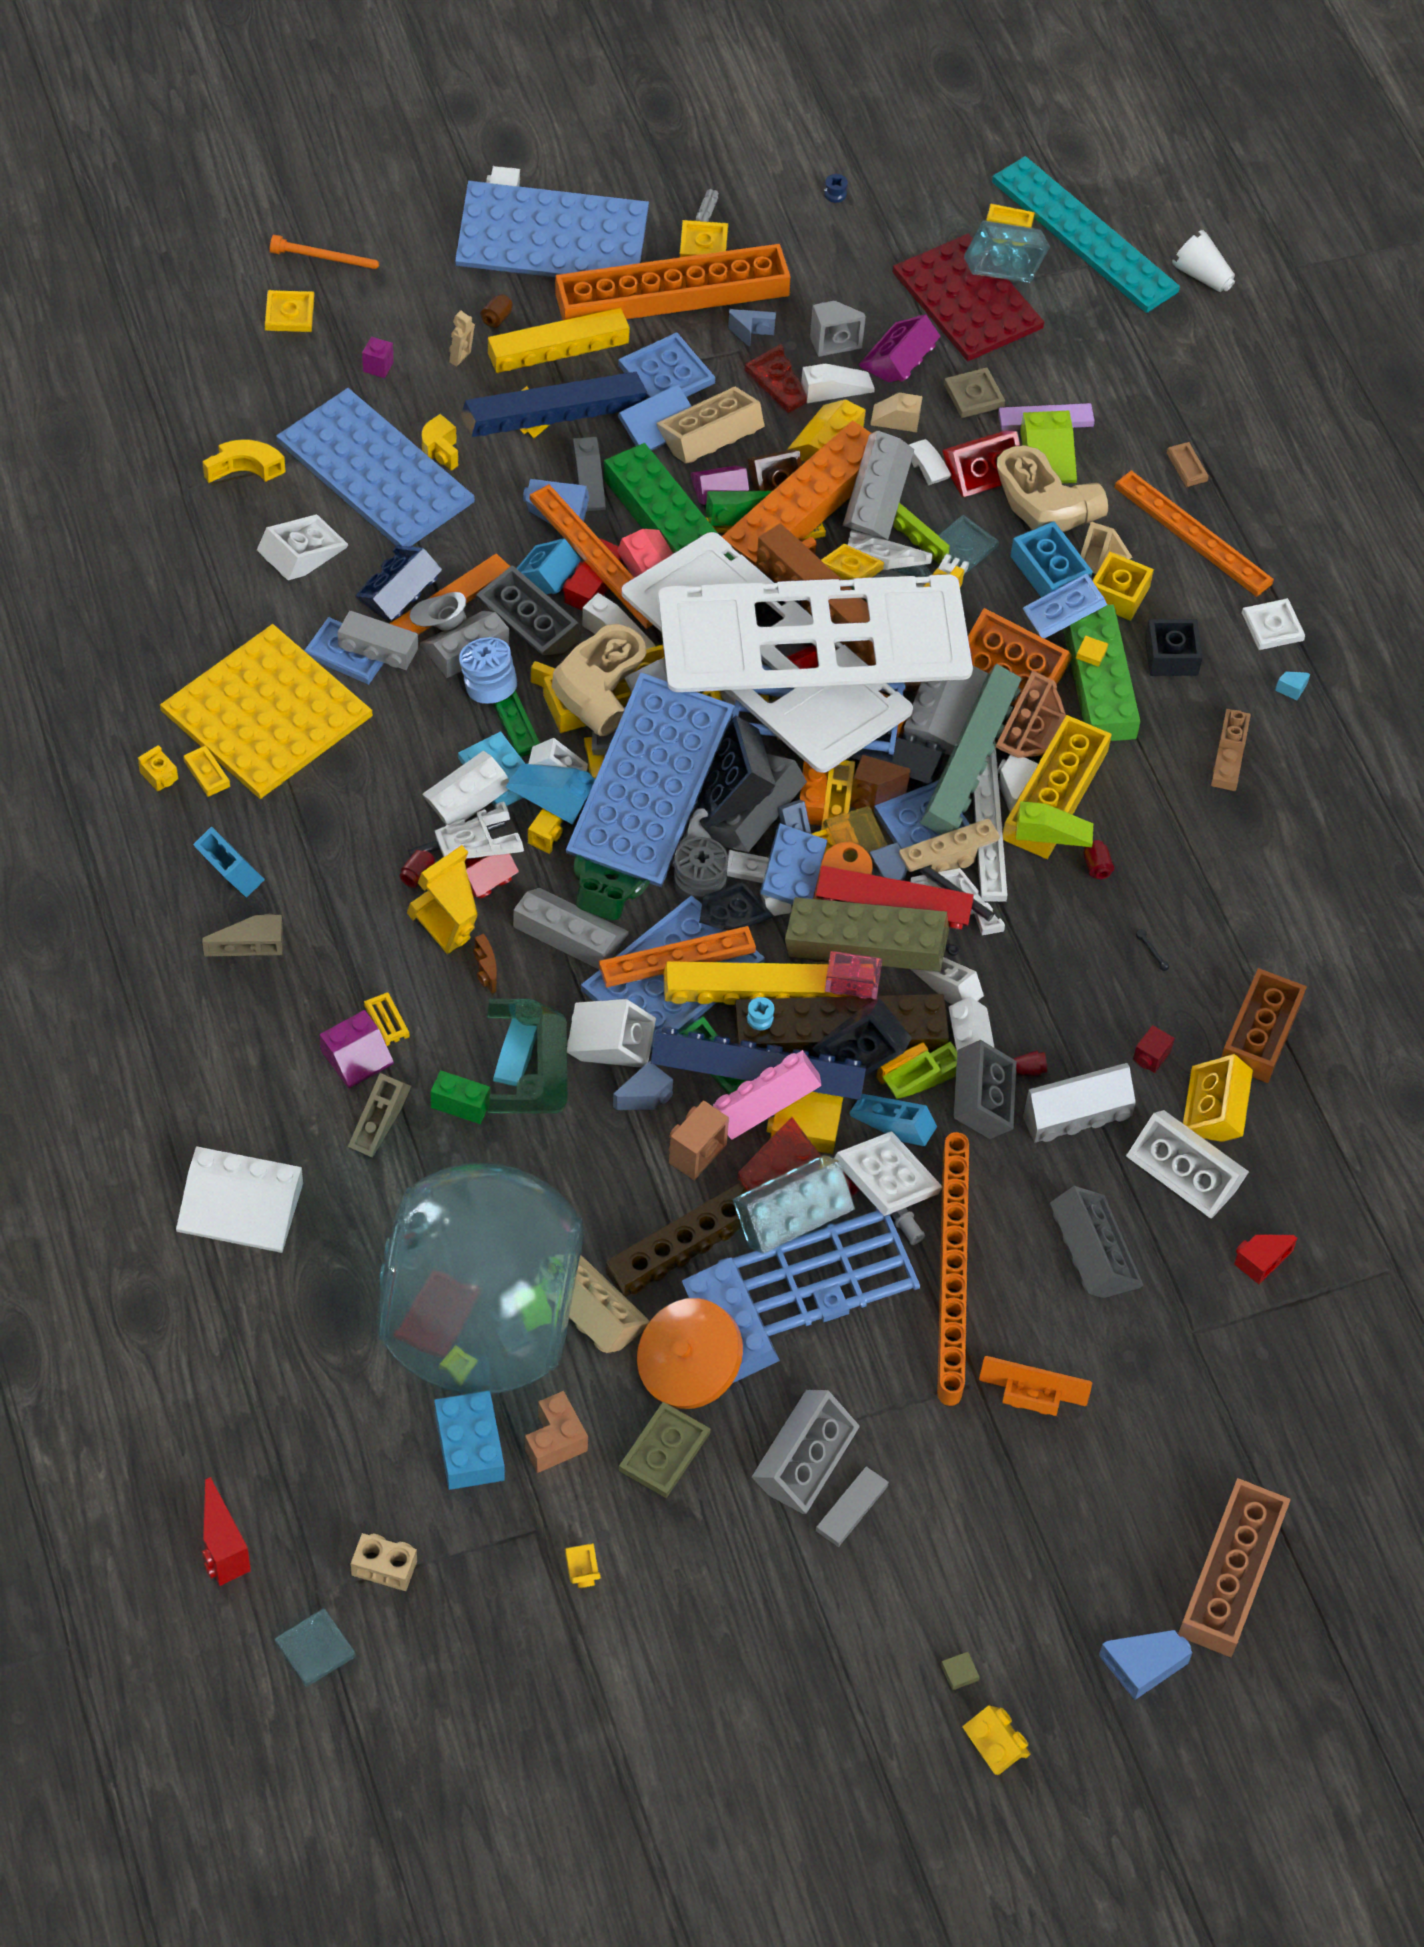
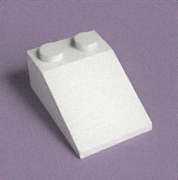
[257,514,348,580]

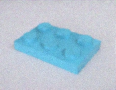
[458,732,525,808]

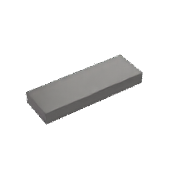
[816,1467,889,1547]

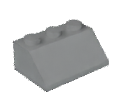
[420,611,509,678]

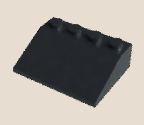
[698,715,776,828]

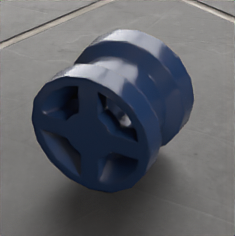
[824,174,848,203]

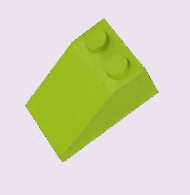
[1020,410,1077,483]

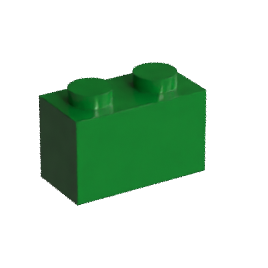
[430,1070,490,1124]

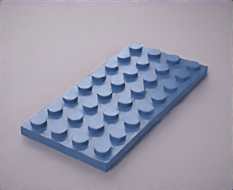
[455,181,649,277]
[276,388,475,547]
[566,672,735,887]

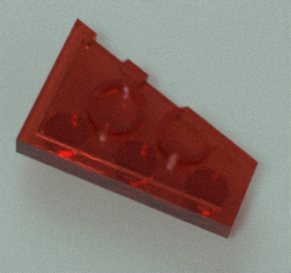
[745,344,807,413]
[738,1117,821,1197]

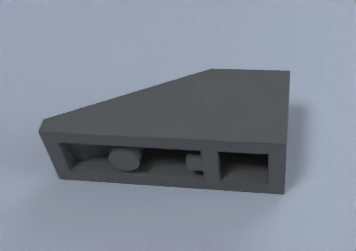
[573,437,606,512]

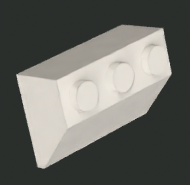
[422,751,509,826]

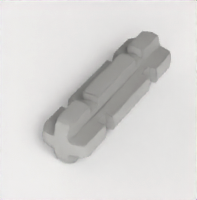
[696,189,719,222]

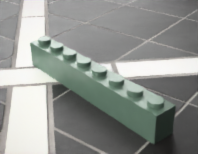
[920,664,1022,835]

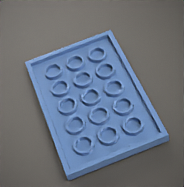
[581,895,765,1052]

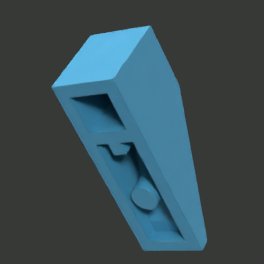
[849,1094,937,1146]

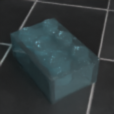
[964,221,1050,283]

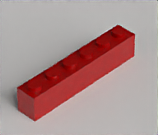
[816,865,974,930]

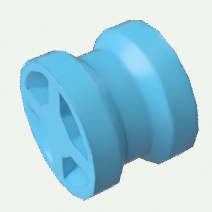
[747,997,774,1030]

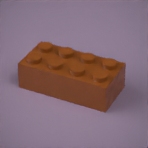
[1221,968,1307,1083]

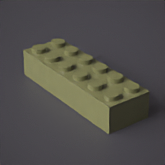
[785,897,949,972]

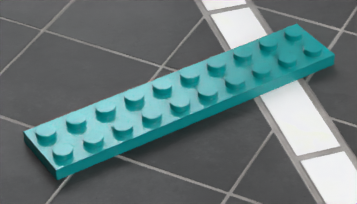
[992,156,1180,313]

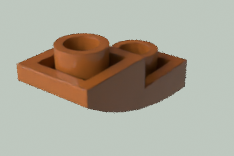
[473,934,497,994]

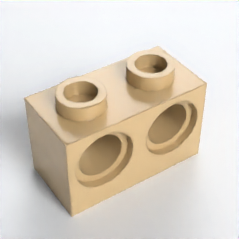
[351,1533,417,1591]

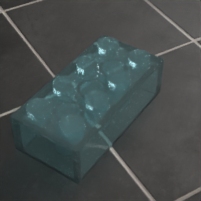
[733,1155,855,1254]

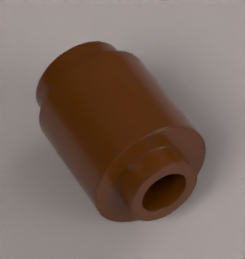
[481,294,513,328]

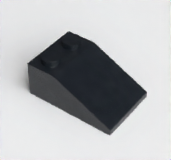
[812,998,912,1076]

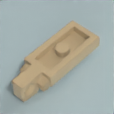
[449,310,475,366]

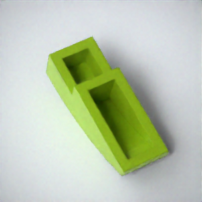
[883,1041,957,1099]

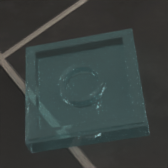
[938,515,999,573]
[275,1608,356,1688]

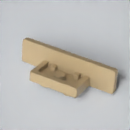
[899,819,1000,872]

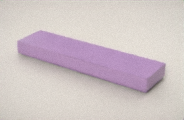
[998,403,1094,431]

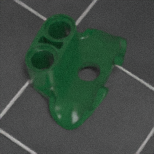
[574,855,651,920]

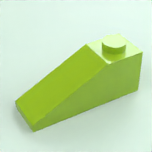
[1016,801,1093,847]

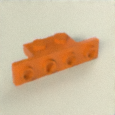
[979,1356,1092,1416]

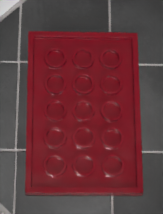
[892,233,1045,362]

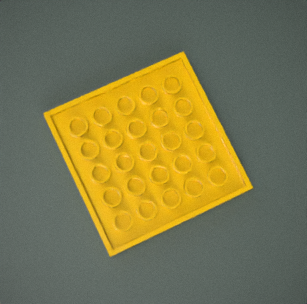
[160,624,373,799]

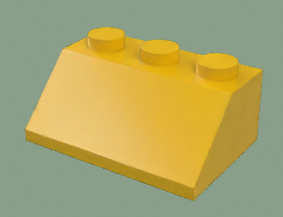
[787,399,866,462]
[1183,1054,1253,1142]

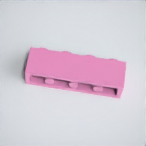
[713,1050,821,1140]

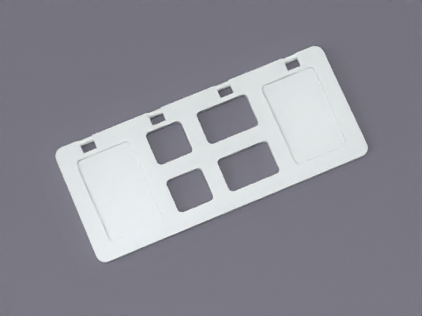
[622,532,913,773]
[658,575,973,692]

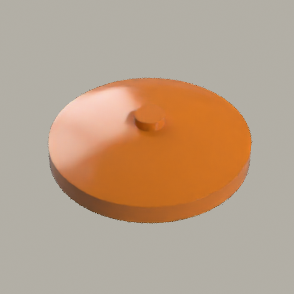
[637,1298,743,1409]

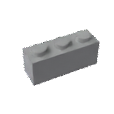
[338,611,418,670]

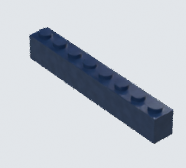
[461,371,647,437]
[651,1027,866,1100]

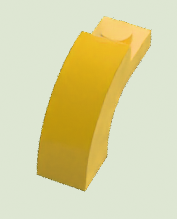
[203,440,285,483]

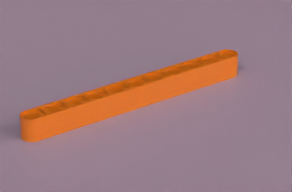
[937,1132,969,1406]

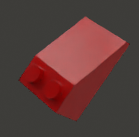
[202,1477,251,1586]

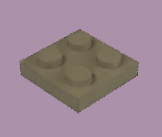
[944,368,1005,418]

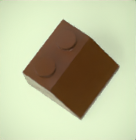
[747,449,802,491]
[850,755,911,814]

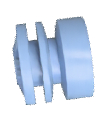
[459,637,517,704]

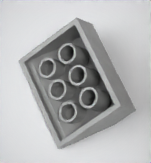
[904,665,988,755]

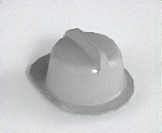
[410,592,466,631]

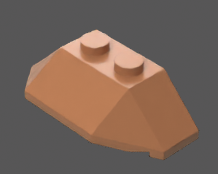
[995,671,1066,758]

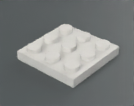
[833,1131,942,1216]

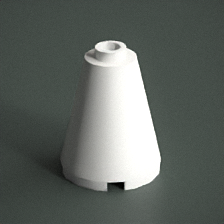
[1172,230,1235,292]

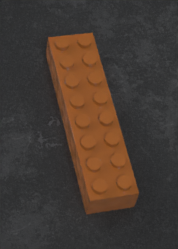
[756,523,876,666]

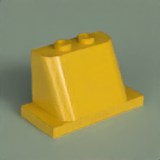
[407,845,478,955]

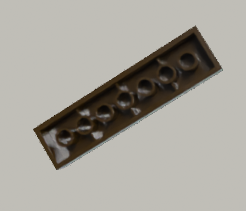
[734,994,949,1058]

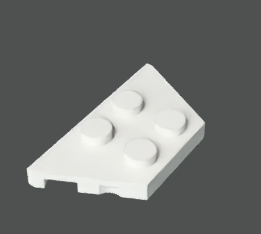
[848,530,932,570]

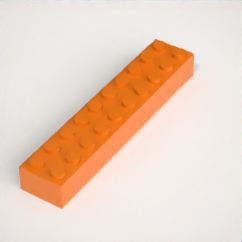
[555,244,791,320]

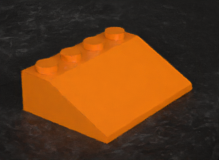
[968,608,1073,707]

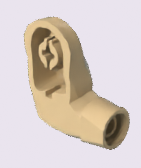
[997,446,1108,532]
[552,624,646,736]

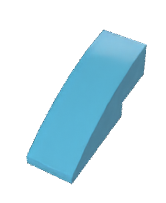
[493,1011,541,1087]

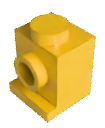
[138,745,178,792]
[528,808,563,854]

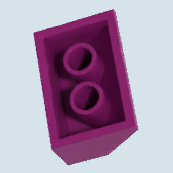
[859,314,941,382]

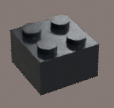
[1145,619,1203,676]

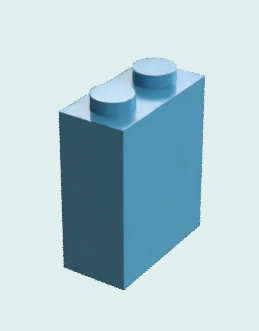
[193,826,265,897]

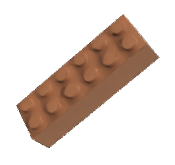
[1178,1478,1291,1658]

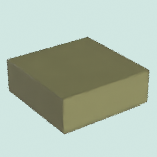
[941,1652,980,1691]

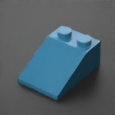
[506,764,595,824]

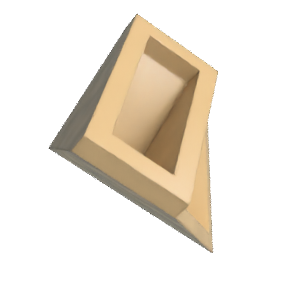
[1081,522,1132,574]

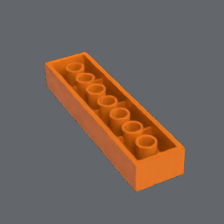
[721,420,872,568]

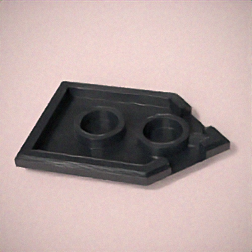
[699,882,774,931]

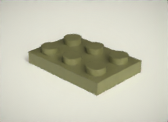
[619,1402,711,1498]

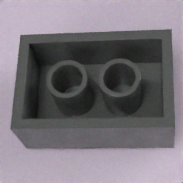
[954,1040,1017,1139]

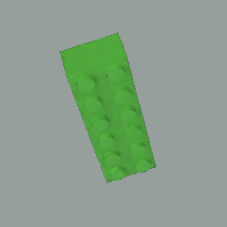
[1063,604,1140,741]

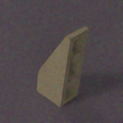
[202,914,283,956]
[348,1073,411,1157]

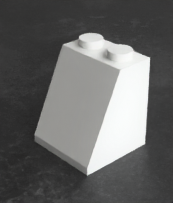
[566,999,656,1067]

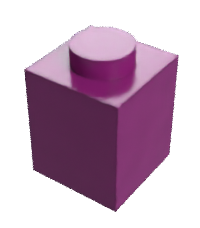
[362,336,394,378]

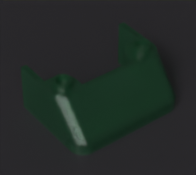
[487,999,568,1113]

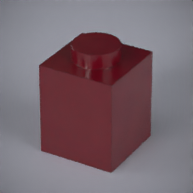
[1133,1025,1175,1073]

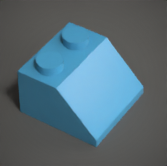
[517,538,582,594]

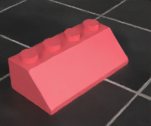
[617,529,674,578]

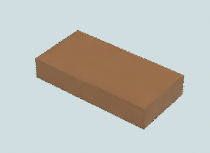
[1167,442,1209,487]

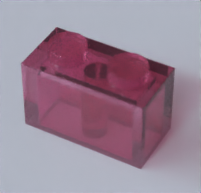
[825,951,883,999]

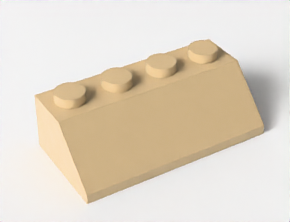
[657,387,765,463]
[532,1251,650,1353]

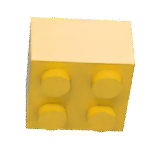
[1093,551,1154,621]

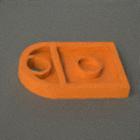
[813,842,872,900]

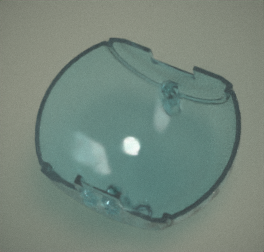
[377,1162,584,1394]

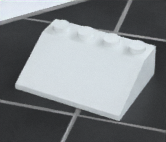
[176,1146,303,1253]

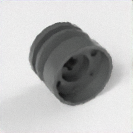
[673,837,729,904]

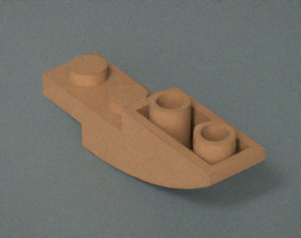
[1211,709,1251,791]

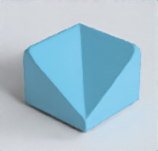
[1275,672,1310,700]

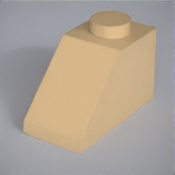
[871,393,922,432]

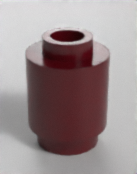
[1084,840,1114,879]
[399,850,435,888]

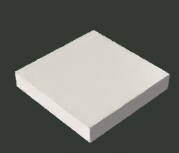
[1242,599,1305,650]

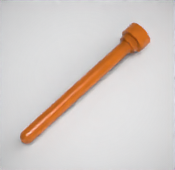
[270,234,379,269]

